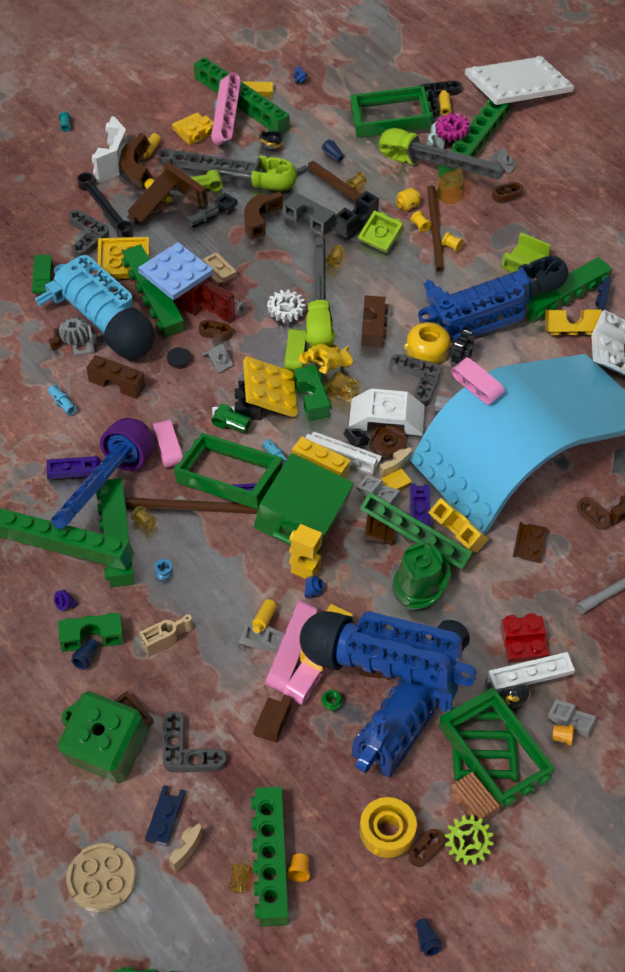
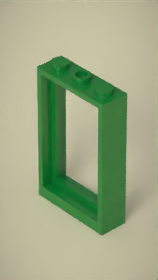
[350,85,433,138]
[174,433,283,509]
[438,687,555,808]

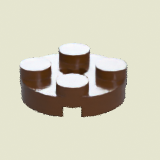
[370,424,408,460]

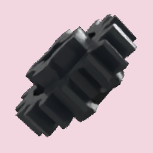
[450,329,475,367]

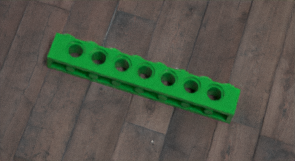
[194,57,290,134]
[437,99,511,183]

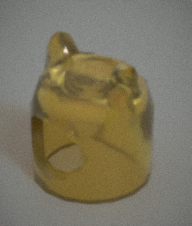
[437,167,465,204]

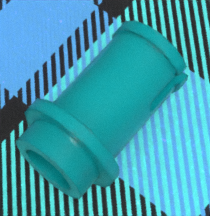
[58,111,71,132]

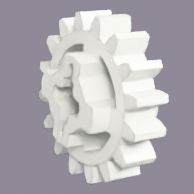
[267,290,305,323]

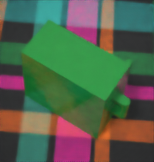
[253,453,354,555]

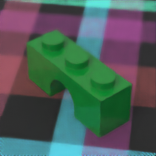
[294,365,332,421]
[58,613,124,652]

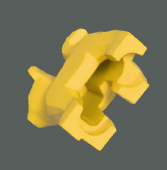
[298,344,354,374]

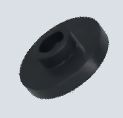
[167,347,191,368]

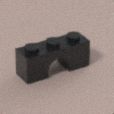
[334,191,379,238]

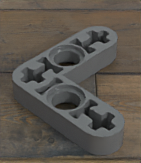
[68,210,109,258]
[390,354,441,406]
[163,711,226,772]

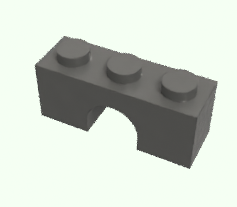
[283,192,335,236]

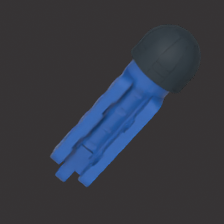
[300,611,478,712]

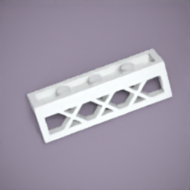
[305,431,382,476]
[485,652,575,692]

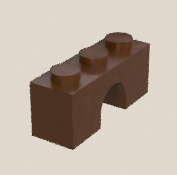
[361,295,389,347]
[86,355,145,399]

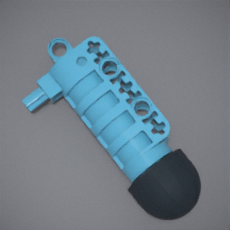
[35,255,155,359]

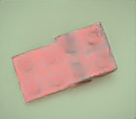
[172,276,235,324]

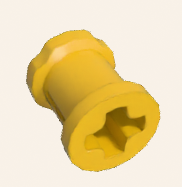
[410,211,432,233]
[442,232,464,252]

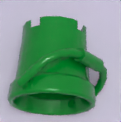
[392,543,452,610]

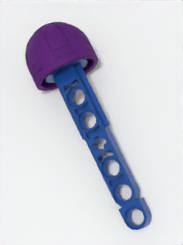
[51,418,154,529]

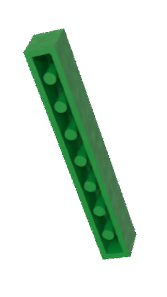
[0,508,134,570]

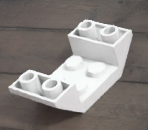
[92,116,127,184]
[591,310,625,376]
[349,389,425,436]

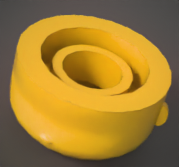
[404,322,453,365]
[359,797,417,858]

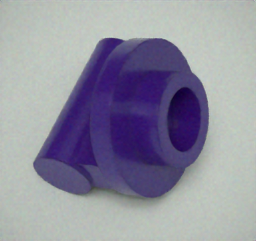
[54,589,78,610]

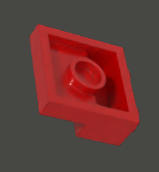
[500,613,549,663]

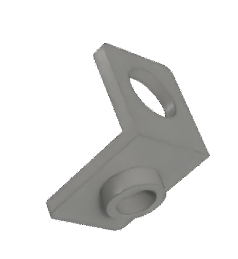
[487,148,516,174]
[72,325,97,356]
[201,343,233,373]

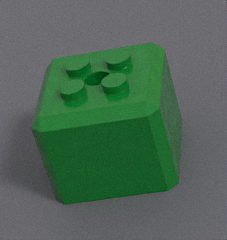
[57,691,149,783]

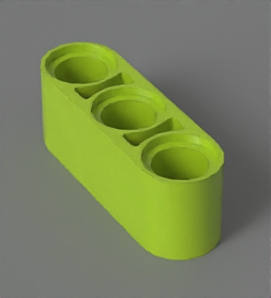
[284,329,307,372]

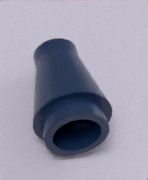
[322,139,345,162]
[71,639,99,670]
[415,918,442,956]

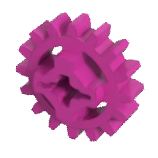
[435,112,469,142]

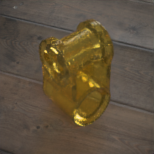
[325,372,360,403]

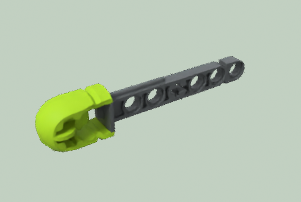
[379,128,505,180]
[157,149,297,192]
[305,236,336,347]

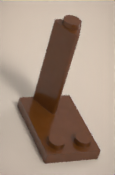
[127,162,208,223]

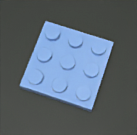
[138,242,213,300]

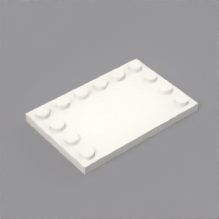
[465,56,574,105]

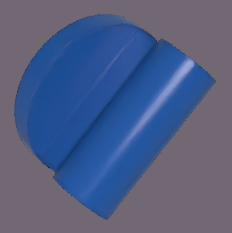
[293,66,308,84]
[304,576,324,599]

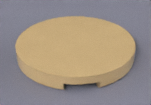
[66,843,136,912]

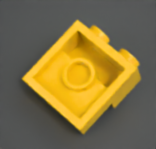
[172,112,214,145]

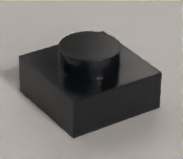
[214,193,238,213]
[343,428,370,446]

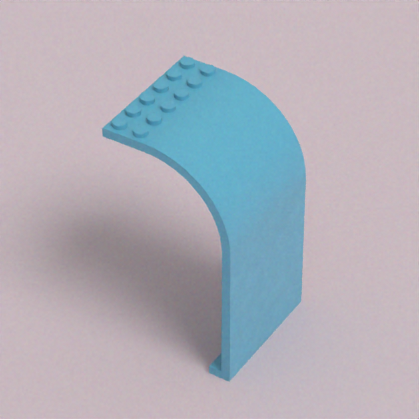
[410,354,625,535]

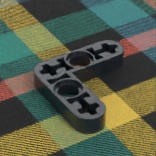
[420,80,461,118]

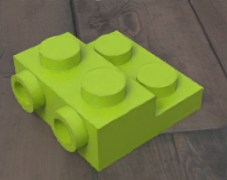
[358,210,405,253]

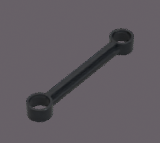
[77,172,134,238]

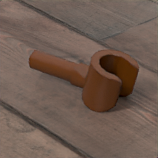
[49,328,61,349]

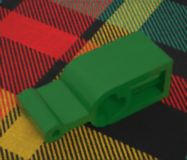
[32,255,54,294]

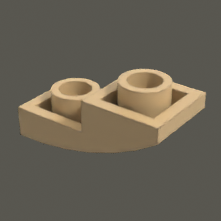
[379,447,412,479]
[169,823,202,873]

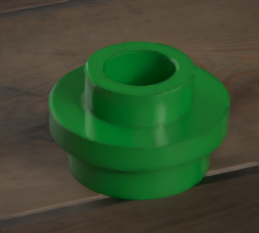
[321,690,343,711]

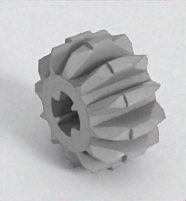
[59,317,89,346]

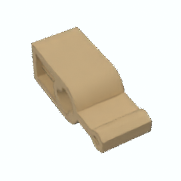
[139,614,193,657]

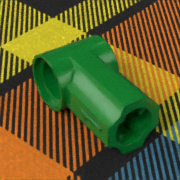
[211,404,251,433]

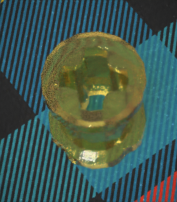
[346,172,367,191]
[326,245,346,267]
[131,506,157,531]
[228,863,251,893]

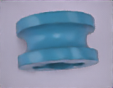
[155,559,173,579]

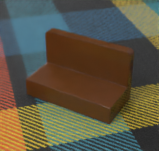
[253,694,292,743]

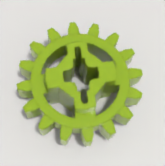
[445,815,494,865]

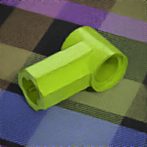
[191,170,223,192]

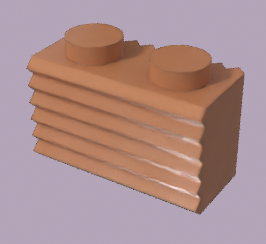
[451,772,501,824]

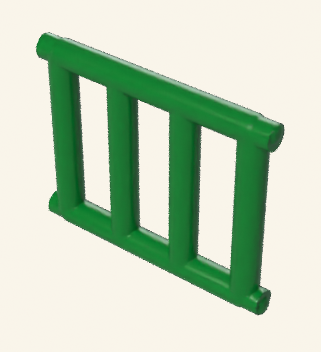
[450,708,519,782]

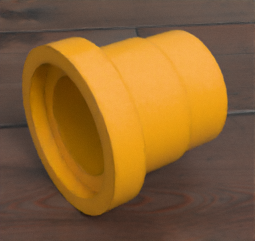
[553,724,574,746]
[287,853,310,882]

